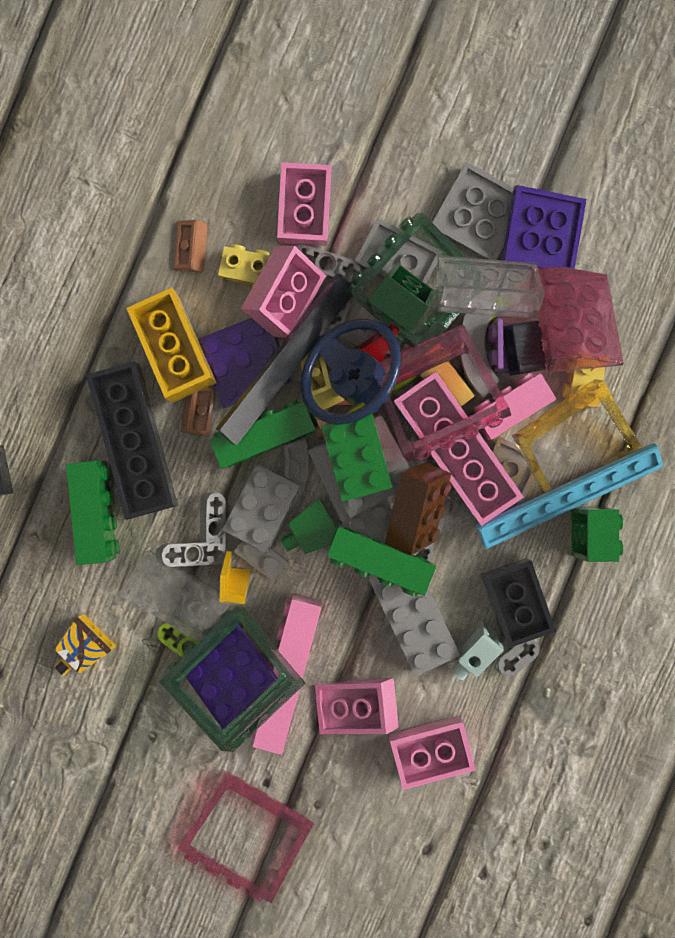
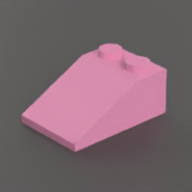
[315,678,399,734]

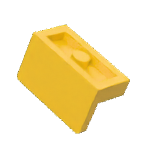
[219,551,251,604]

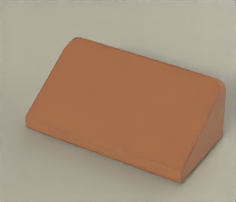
[173,220,208,272]
[180,387,216,436]

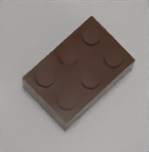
[385,463,452,555]

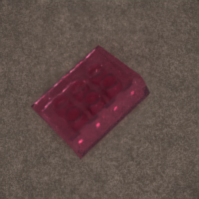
[533,267,624,372]

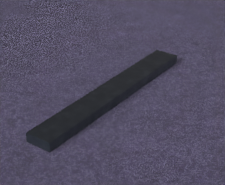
[216,274,356,446]

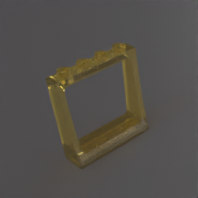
[512,379,642,494]

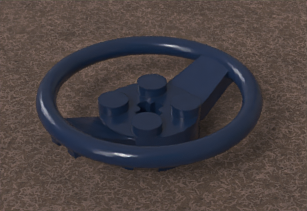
[301,319,401,425]

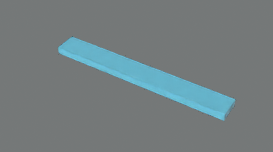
[475,443,664,549]

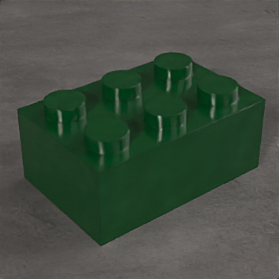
[368,262,437,332]

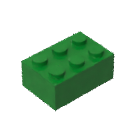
[321,413,392,502]
[571,507,623,562]

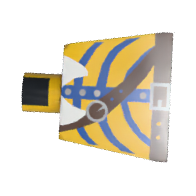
[54,614,116,676]

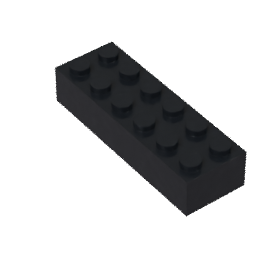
[86,361,178,520]

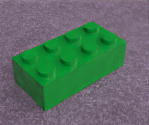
[209,400,316,469]
[66,461,120,565]
[327,525,436,597]

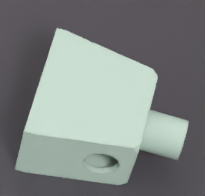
[452,621,504,680]

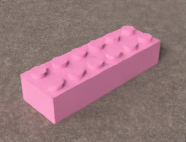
[394,370,524,526]
[250,593,322,755]

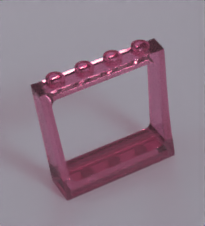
[380,324,511,462]
[178,772,314,903]

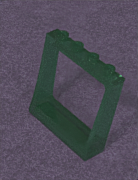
[346,212,489,353]
[159,606,306,752]

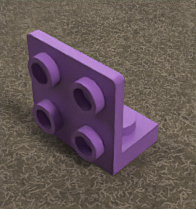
[487,318,517,374]

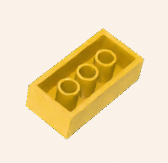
[126,287,216,403]

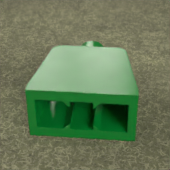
[280,498,337,554]

